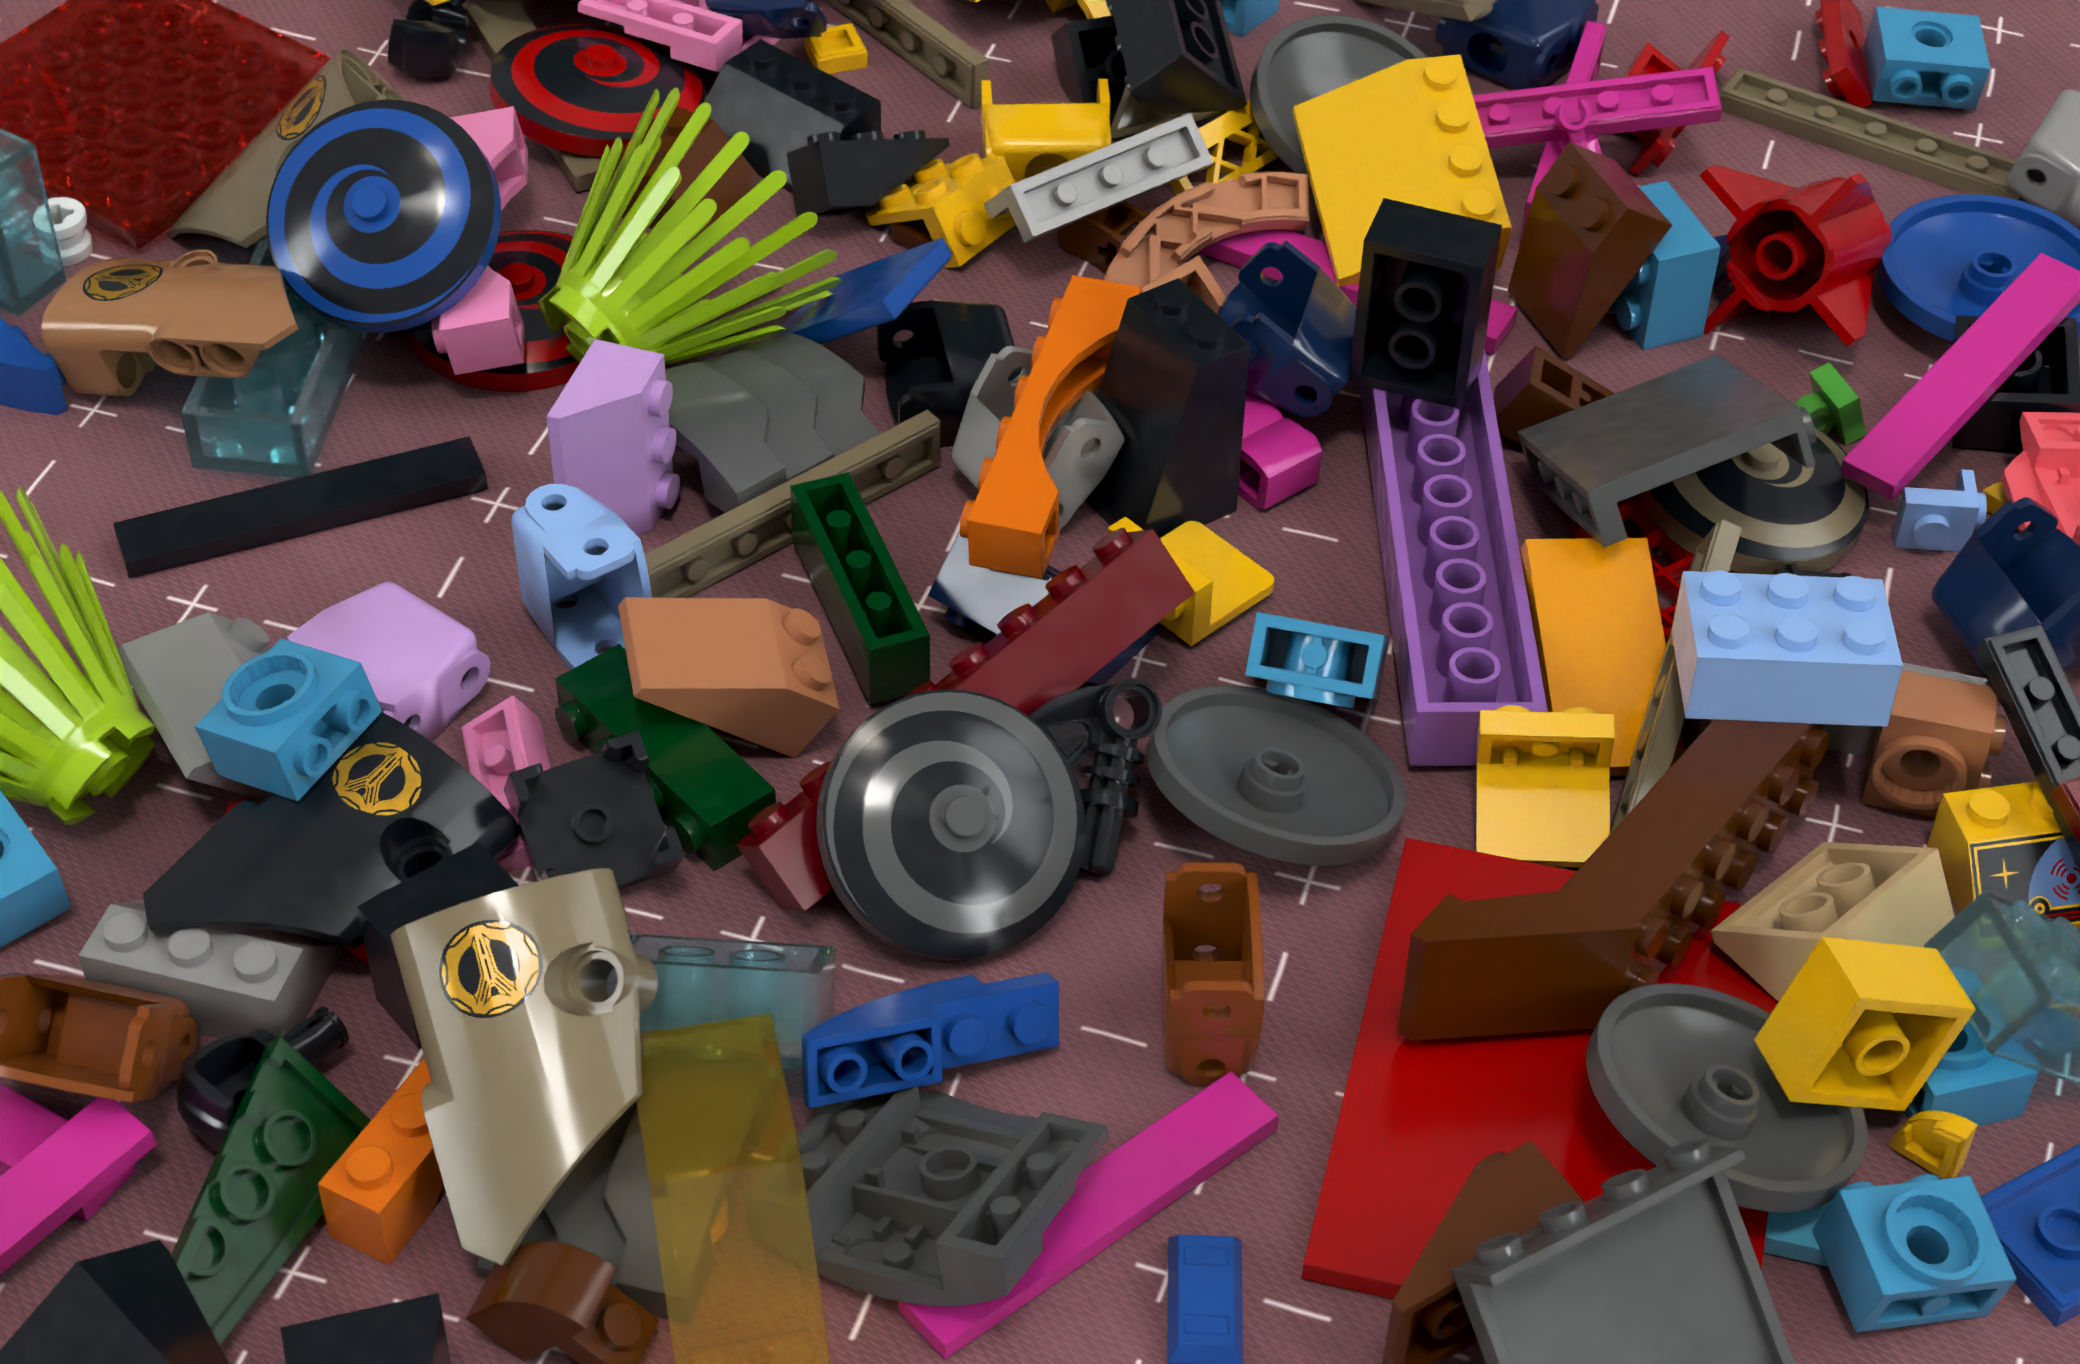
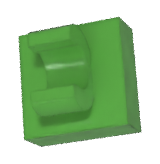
[1794,362,1866,446]

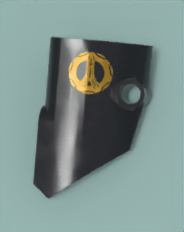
[143,712,520,949]

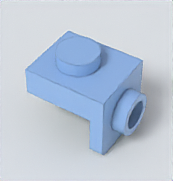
[1892,469,1987,552]

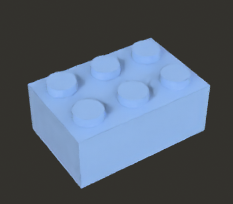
[1671,570,1903,727]

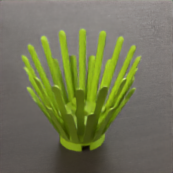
[539,87,842,365]
[0,486,159,826]

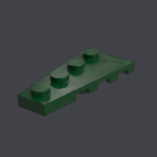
[171,1036,371,1345]

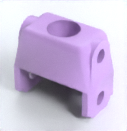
[287,582,491,742]

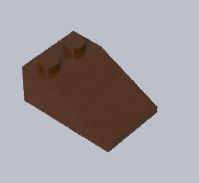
[1507,142,1673,360]
[1382,1140,1585,1364]

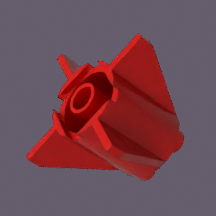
[1699,165,1892,347]

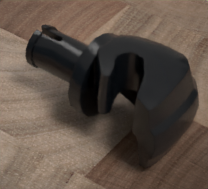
[387,0,469,81]
[177,1007,349,1153]

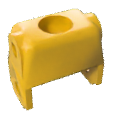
[981,79,1112,183]

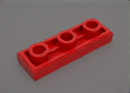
[1815,0,1873,108]

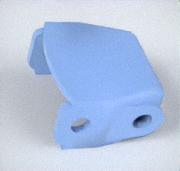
[511,484,652,670]

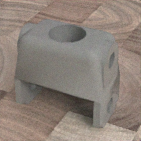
[2007,89,2080,230]
[951,346,1125,529]

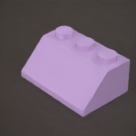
[546,339,680,536]

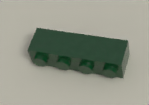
[790,472,930,704]
[555,644,776,871]

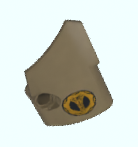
[166,48,407,248]
[391,868,658,1265]

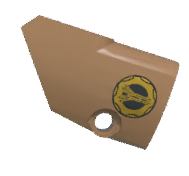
[41,249,299,397]

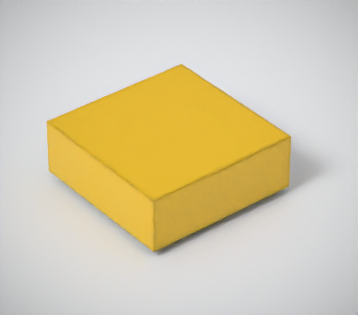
[803,23,868,74]

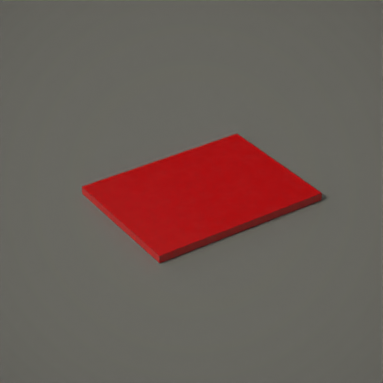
[1301,838,1778,1299]

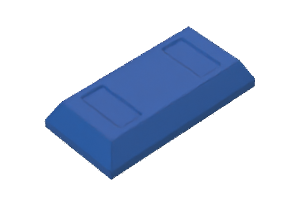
[1167,1234,1243,1364]

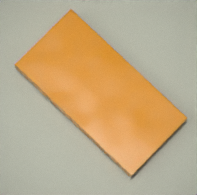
[1520,538,1685,776]

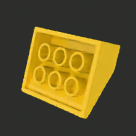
[1292,54,1512,287]

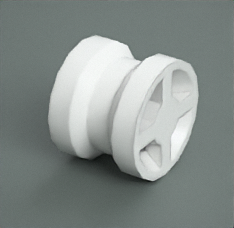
[28,197,93,267]

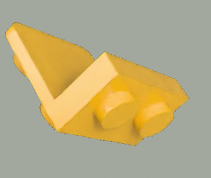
[866,153,1016,268]
[1107,516,1275,646]
[1476,705,1615,867]

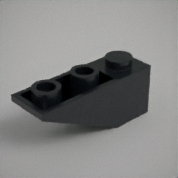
[787,130,949,217]

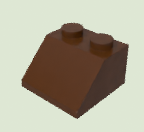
[611,107,762,243]

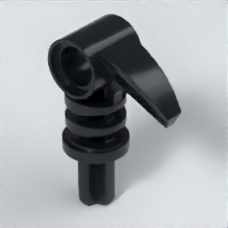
[1028,679,1162,875]

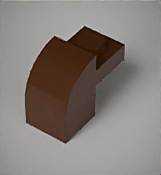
[466,1241,659,1364]

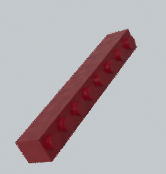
[736,528,1195,912]

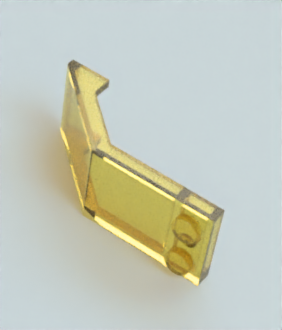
[635,1013,831,1364]

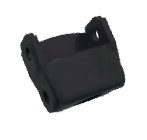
[877,300,1022,448]

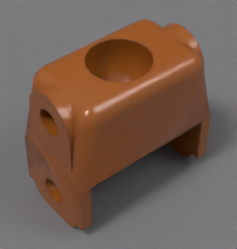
[1161,862,1265,1087]
[0,973,198,1103]

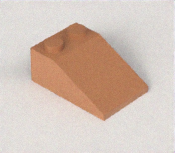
[618,597,840,758]

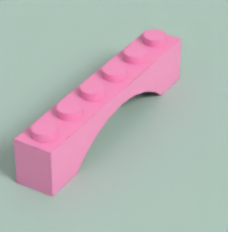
[432,106,528,375]

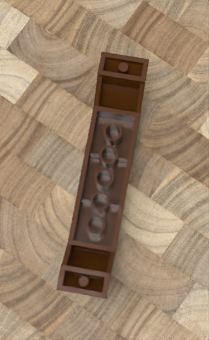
[1397,720,1830,1041]

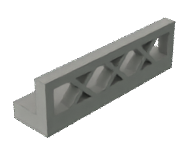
[984,112,1214,243]

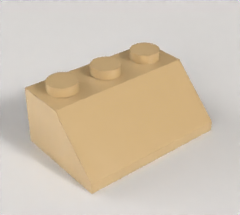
[1711,842,1956,1002]

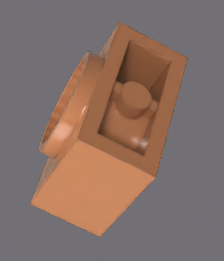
[1861,670,2007,818]

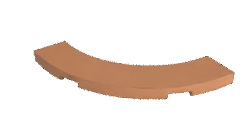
[1103,172,1309,287]

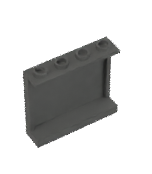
[1517,355,1816,547]
[1452,1138,1796,1364]

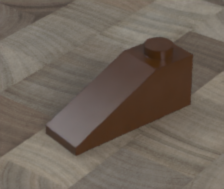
[1493,345,1615,444]

